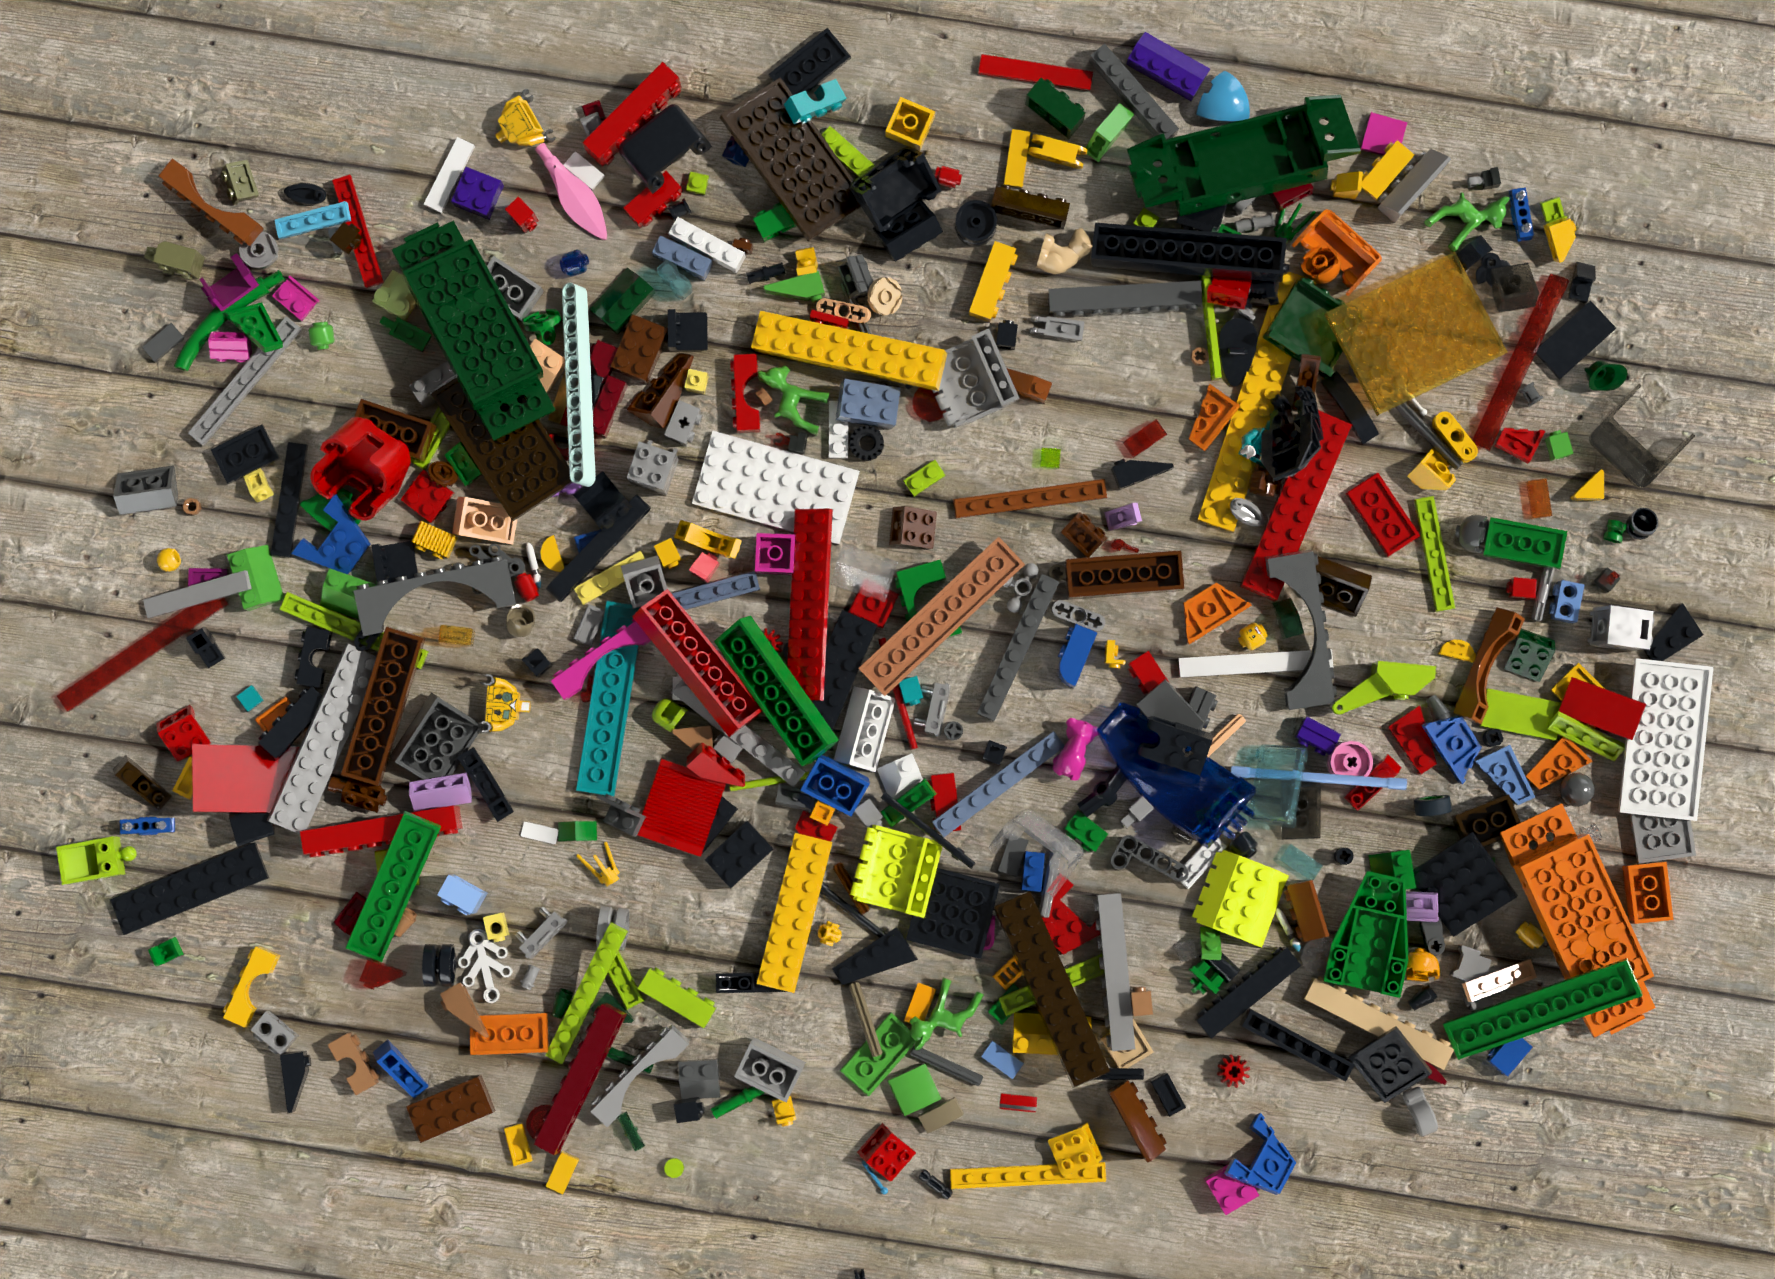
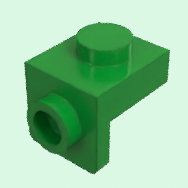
[148,937,184,967]

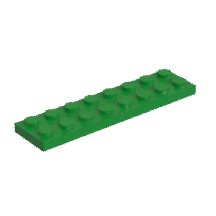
[346,811,441,962]

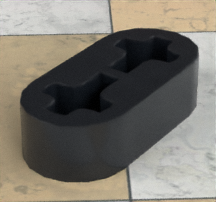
[354,623,384,651]

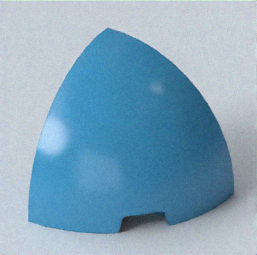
[1196,71,1250,121]

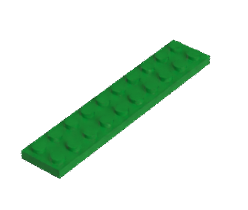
[1443,958,1643,1060]

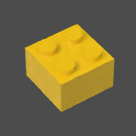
[885,97,935,151]

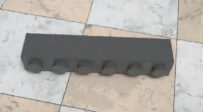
[1089,43,1179,139]

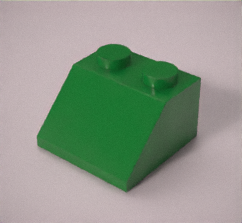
[1368,850,1416,889]

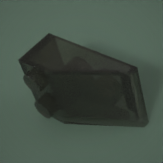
[1280,780,1321,840]

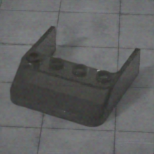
[1589,384,1695,488]

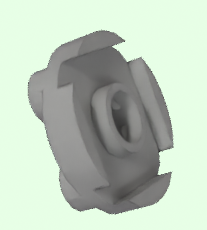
[239,231,279,269]

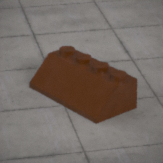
[1107,1080,1167,1163]

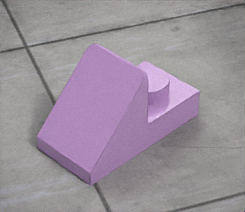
[1104,503,1142,531]

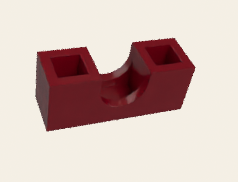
[593,375,628,438]

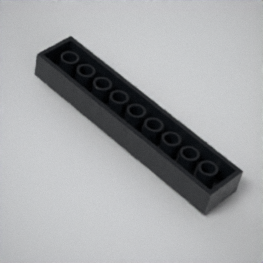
[1091,222,1287,282]

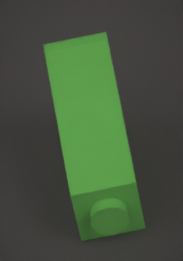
[1086,103,1134,162]

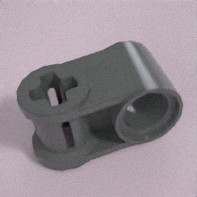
[1420,918,1445,956]

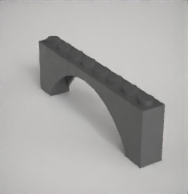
[1265,549,1337,710]
[353,556,516,636]

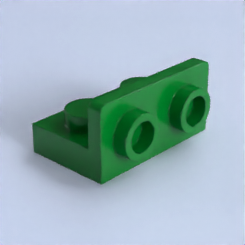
[445,442,482,486]
[1064,810,1108,852]

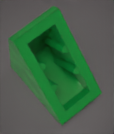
[558,821,597,841]

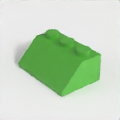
[227,545,285,611]
[320,568,377,620]

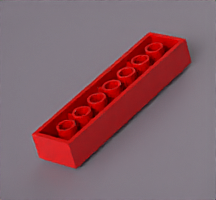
[632,589,762,737]
[300,805,463,858]

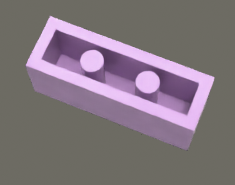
[409,773,472,812]

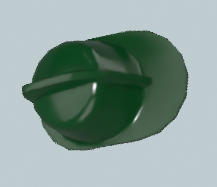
[1584,361,1628,391]

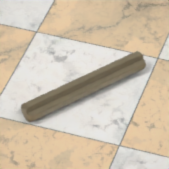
[849,982,882,1057]

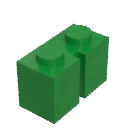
[753,202,797,242]

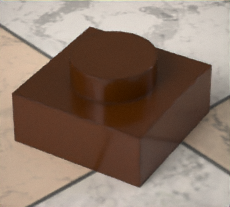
[732,238,753,255]

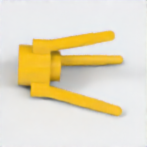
[576,842,620,887]

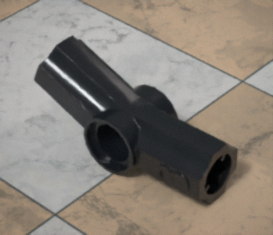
[1077,766,1129,817]

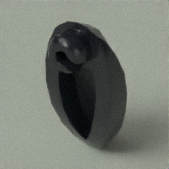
[284,183,326,205]

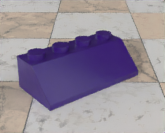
[1126,32,1210,102]

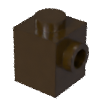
[329,222,363,255]

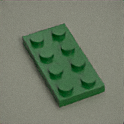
[1483,517,1568,570]

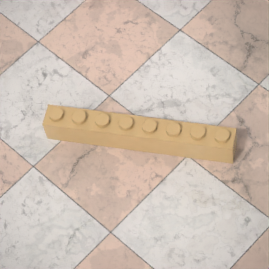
[1302,976,1454,1070]

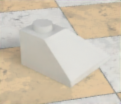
[877,754,923,800]

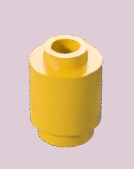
[1515,921,1545,949]

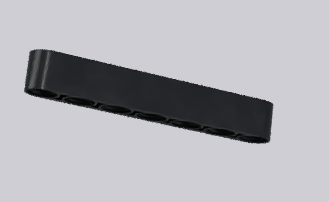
[546,495,651,602]

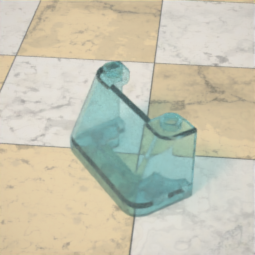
[1245,744,1309,828]

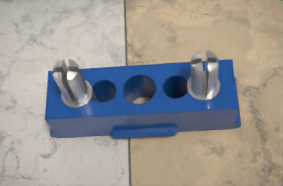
[1509,187,1534,242]
[120,817,175,835]

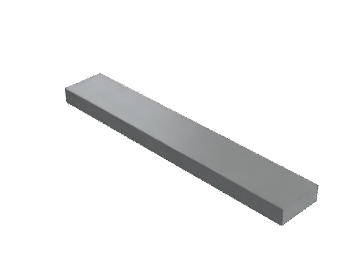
[143,570,252,618]

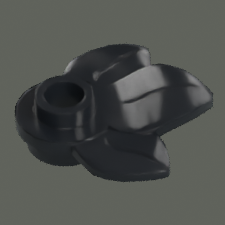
[1475,253,1513,290]

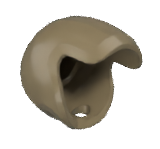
[506,604,535,637]

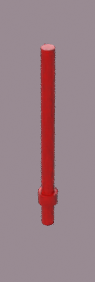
[878,638,918,750]

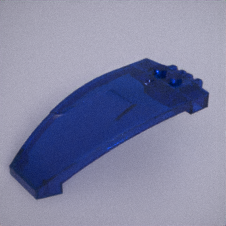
[1096,702,1256,849]

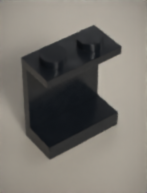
[573,471,633,532]

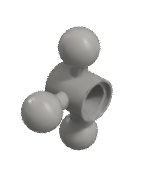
[1002,563,1038,613]

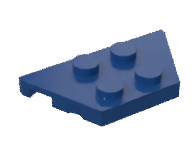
[1421,716,1482,784]

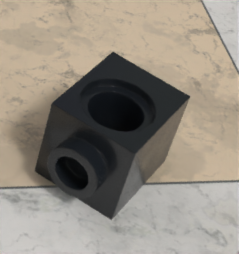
[996,320,1018,350]

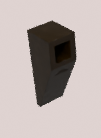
[113,755,172,810]

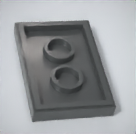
[1136,679,1204,729]

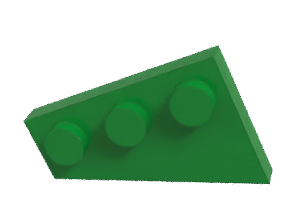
[225,302,283,353]

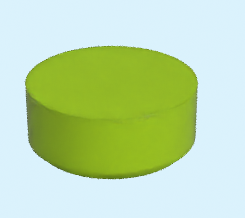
[664,1158,684,1178]

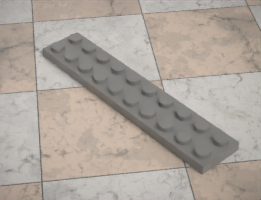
[267,643,376,835]

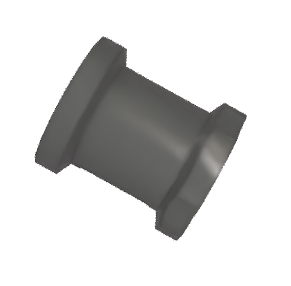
[1519,382,1544,407]

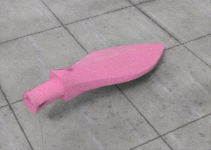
[535,143,607,240]

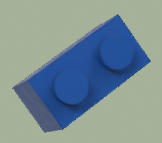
[1021,851,1045,892]
[1486,1038,1533,1076]

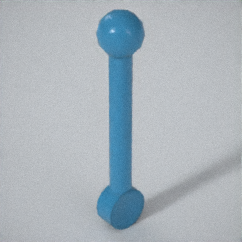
[861,1160,888,1195]

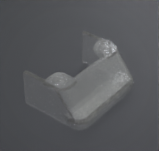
[988,809,1084,897]

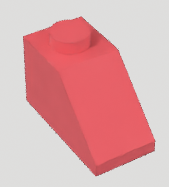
[689,552,720,583]

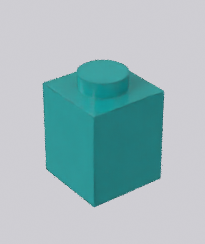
[899,676,923,706]

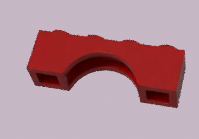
[730,354,761,433]

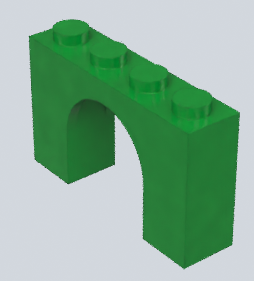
[894,559,962,638]

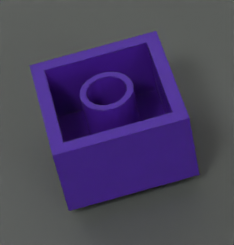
[451,167,504,220]

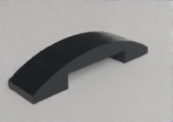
[1321,371,1379,444]
[457,747,514,822]

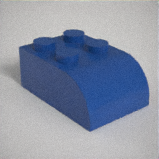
[1058,624,1097,688]
[800,755,870,816]

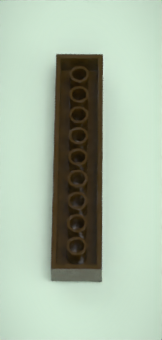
[994,891,1110,1088]

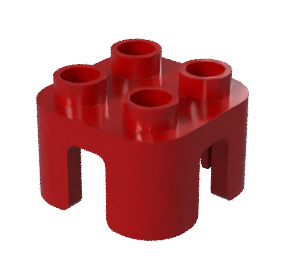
[310,417,411,521]

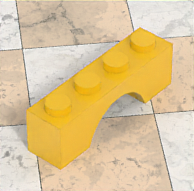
[223,946,280,1027]

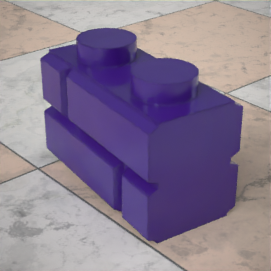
[1295,716,1341,756]

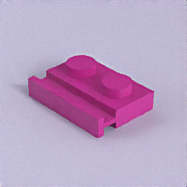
[272,275,320,321]

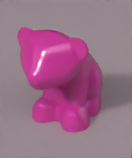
[1053,718,1100,781]

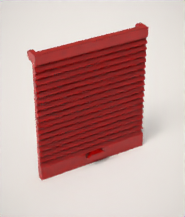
[637,759,727,857]

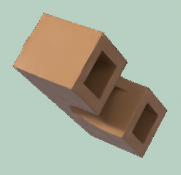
[328,1032,379,1095]

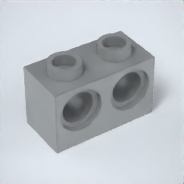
[251,1011,299,1055]

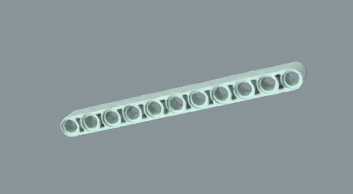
[562,282,595,487]

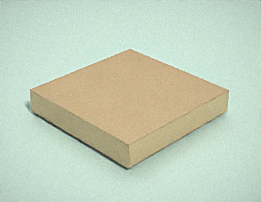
[1100,1019,1154,1068]

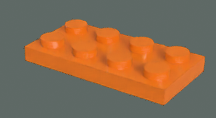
[470,1013,548,1055]

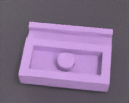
[1406,891,1439,922]

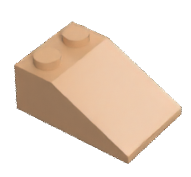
[524,339,565,400]
[452,497,517,545]

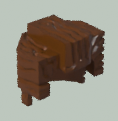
[1248,464,1282,497]

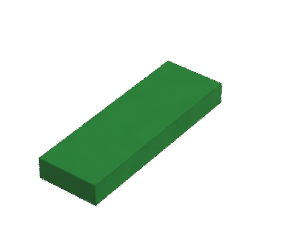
[880,778,937,827]

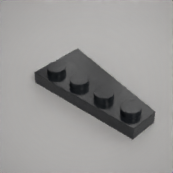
[832,927,918,985]

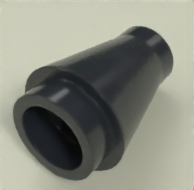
[1408,984,1438,1011]

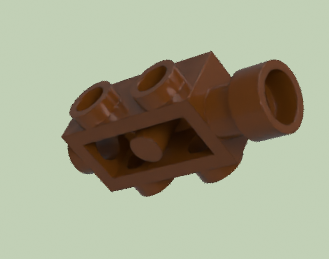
[328,777,387,813]

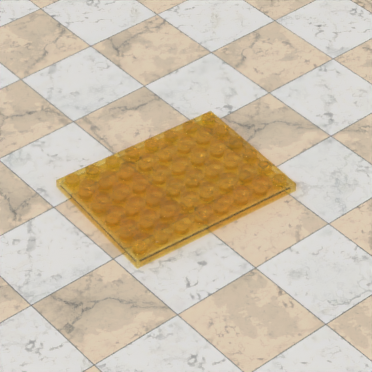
[1324,252,1508,416]

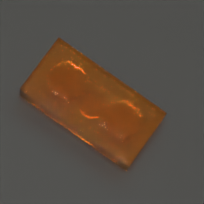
[1526,478,1552,519]

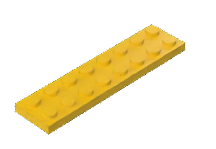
[757,833,833,993]

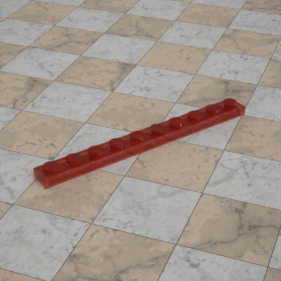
[1472,273,1569,452]
[57,597,229,712]

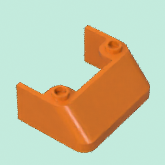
[1291,209,1382,296]

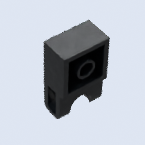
[1137,716,1213,776]

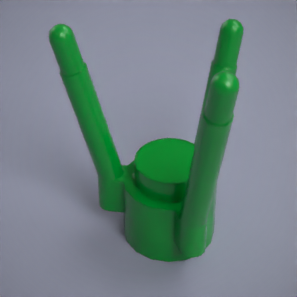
[1274,203,1316,241]

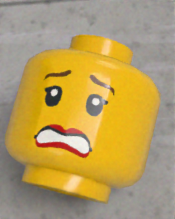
[1238,622,1268,651]

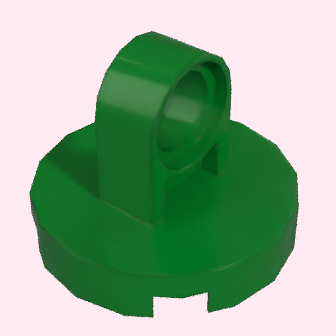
[523,309,561,345]

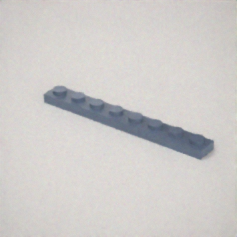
[931,731,1064,838]

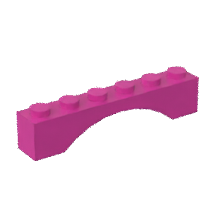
[551,619,651,700]

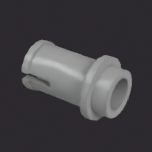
[520,964,540,990]

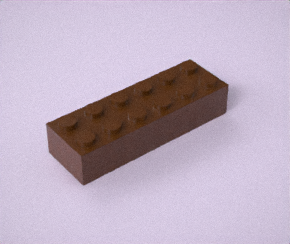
[1065,550,1185,599]

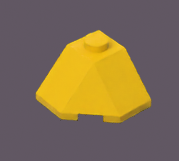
[1407,447,1456,490]

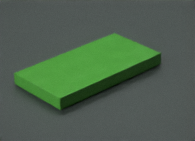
[840,1012,915,1096]

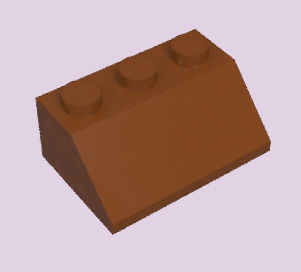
[1283,879,1329,942]

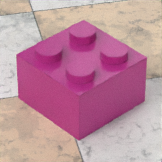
[755,533,795,575]
[1204,1159,1259,1215]

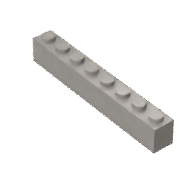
[1093,893,1135,1051]

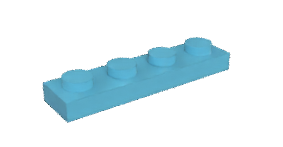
[274,201,351,239]

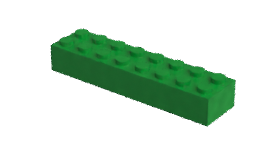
[714,616,839,767]

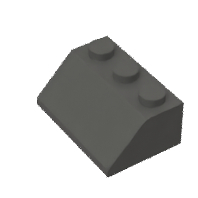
[113,465,178,515]

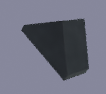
[1451,235,1493,273]

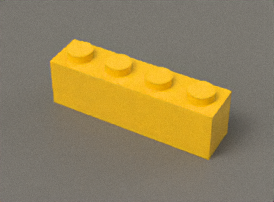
[969,241,1018,323]

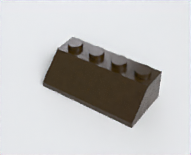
[991,185,1070,229]

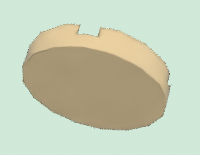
[867,277,902,315]

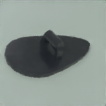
[1219,318,1258,387]

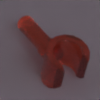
[1111,539,1139,553]
[581,675,593,703]

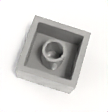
[621,555,667,609]

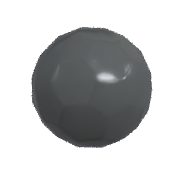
[1559,772,1595,807]

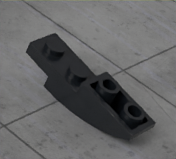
[716,972,787,993]

